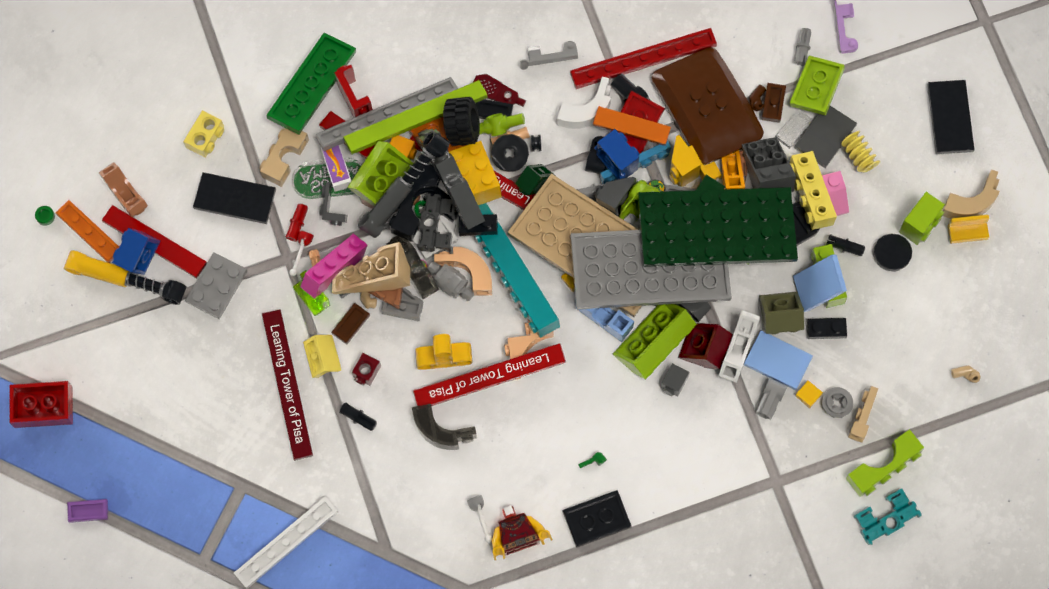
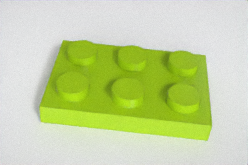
[790,55,845,116]

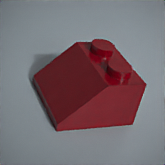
[678,323,733,369]

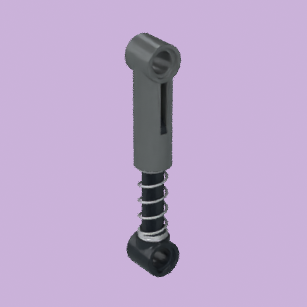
[358,131,450,238]

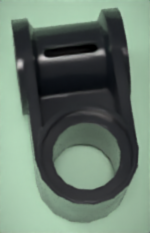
[585,136,606,174]

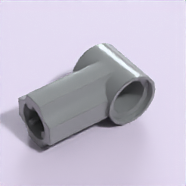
[756,378,787,420]

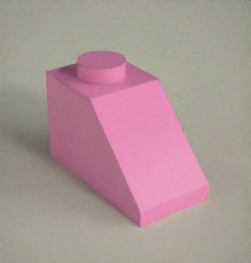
[822,171,849,216]

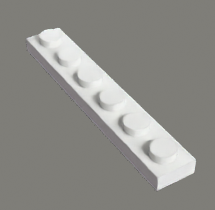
[234,496,338,589]

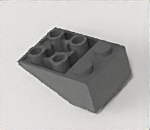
[742,137,796,192]

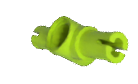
[479,113,525,136]

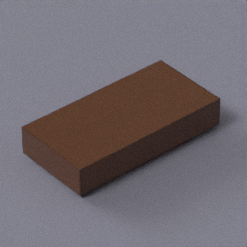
[331,303,370,345]

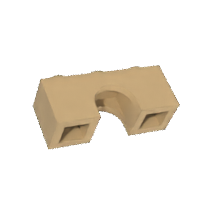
[260,128,309,187]

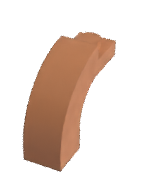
[99,162,148,217]

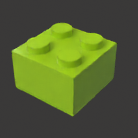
[899,192,945,245]

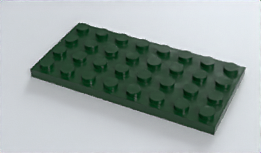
[638,187,798,267]

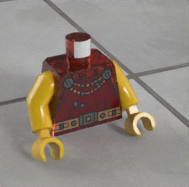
[492,506,553,560]

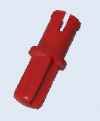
[285,204,308,242]

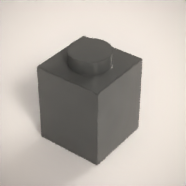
[661,363,690,397]

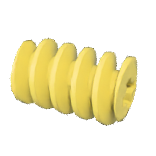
[841,131,880,173]

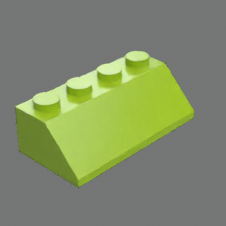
[613,304,697,380]

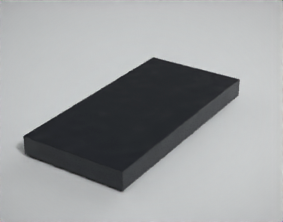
[927,80,975,155]
[193,172,276,224]

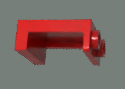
[334,65,373,118]

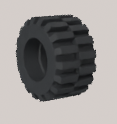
[443,97,480,146]

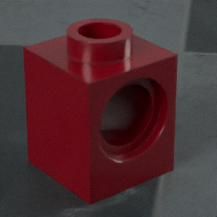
[352,353,381,386]

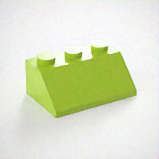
[347,141,413,206]

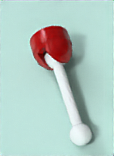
[289,231,314,276]

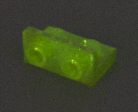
[293,270,331,316]

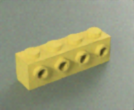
[789,151,837,230]

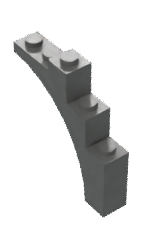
[415,129,485,229]

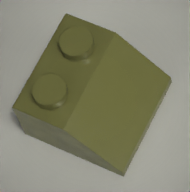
[759,291,804,334]

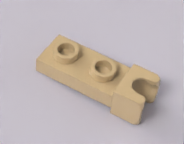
[848,386,879,443]

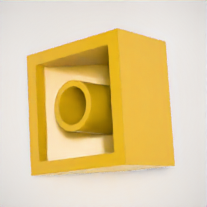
[669,135,701,187]

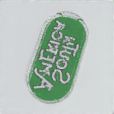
[292,157,363,199]

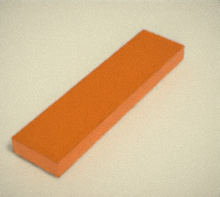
[593,106,671,146]
[56,200,119,263]

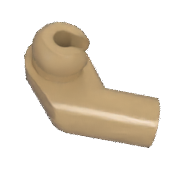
[360,292,377,309]
[951,366,981,383]

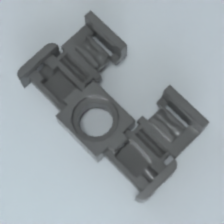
[417,193,456,252]

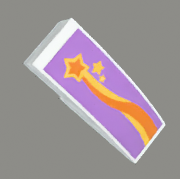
[320,145,351,192]

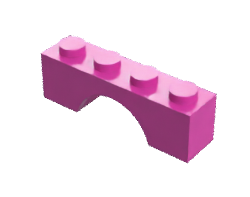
[300,233,368,299]

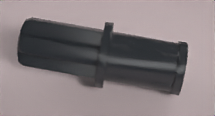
[826,234,865,256]
[339,402,377,431]

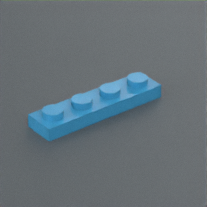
[600,140,671,184]

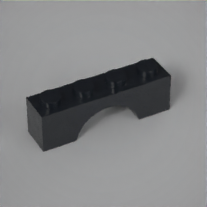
[389,163,441,242]

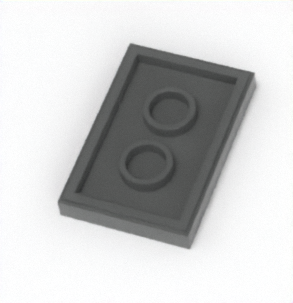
[794,106,857,169]

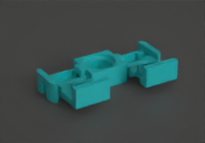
[854,488,922,545]

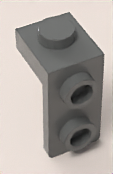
[319,182,348,226]

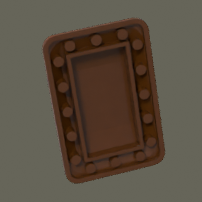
[651,47,764,165]

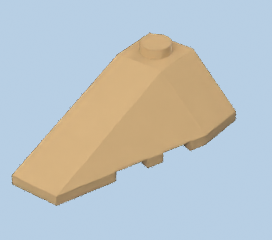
[332,242,410,294]

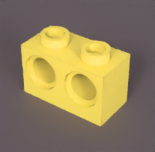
[183,110,224,158]

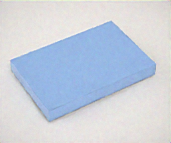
[793,255,847,312]
[744,331,813,391]

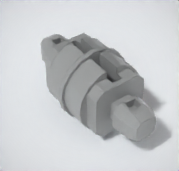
[427,262,474,301]

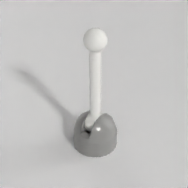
[467,495,493,543]

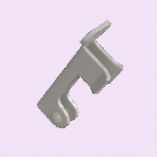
[520,41,578,70]

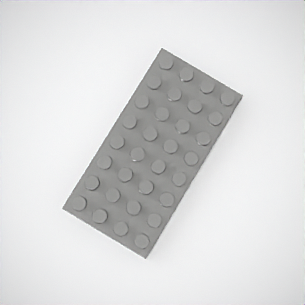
[570,230,732,309]

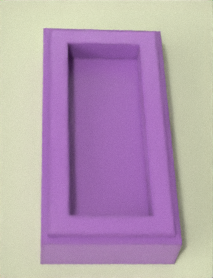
[67,499,108,523]

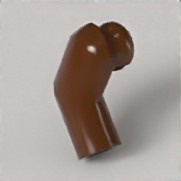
[749,84,766,111]

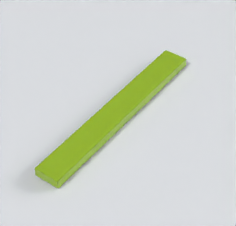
[343,80,487,154]

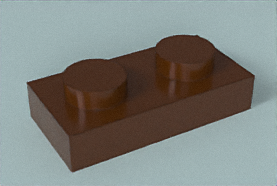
[762,83,786,123]

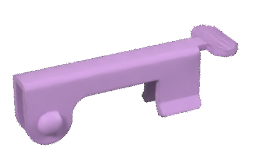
[834,0,858,54]

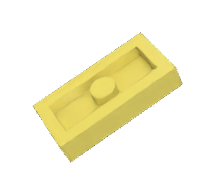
[303,335,341,378]

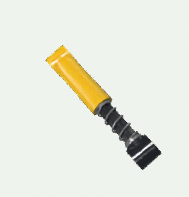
[64,250,187,305]

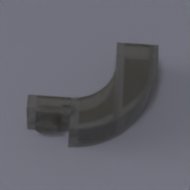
[412,404,477,450]

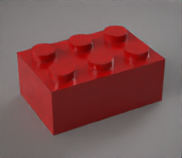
[10,381,73,428]

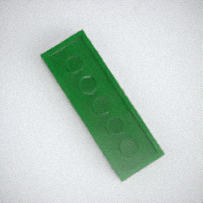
[267,33,356,135]

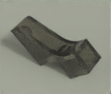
[386,236,439,299]

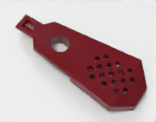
[473,74,526,107]

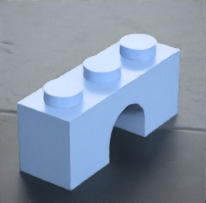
[576,308,634,342]

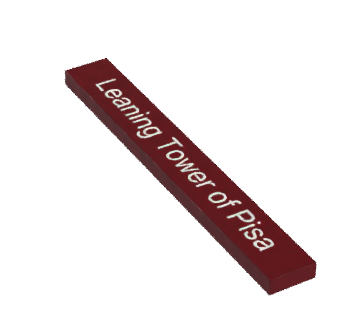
[262,309,313,461]

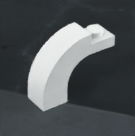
[557,76,612,129]
[719,310,760,383]

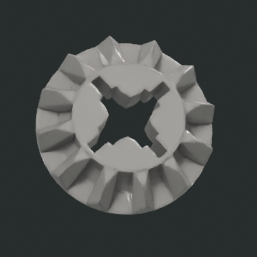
[822,387,853,418]

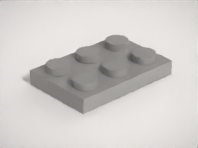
[185,252,247,320]

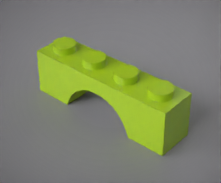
[846,429,924,497]

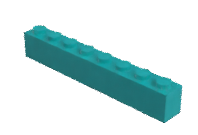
[474,203,560,338]

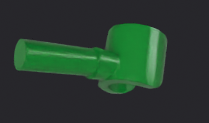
[578,452,607,468]

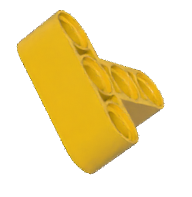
[415,334,473,370]

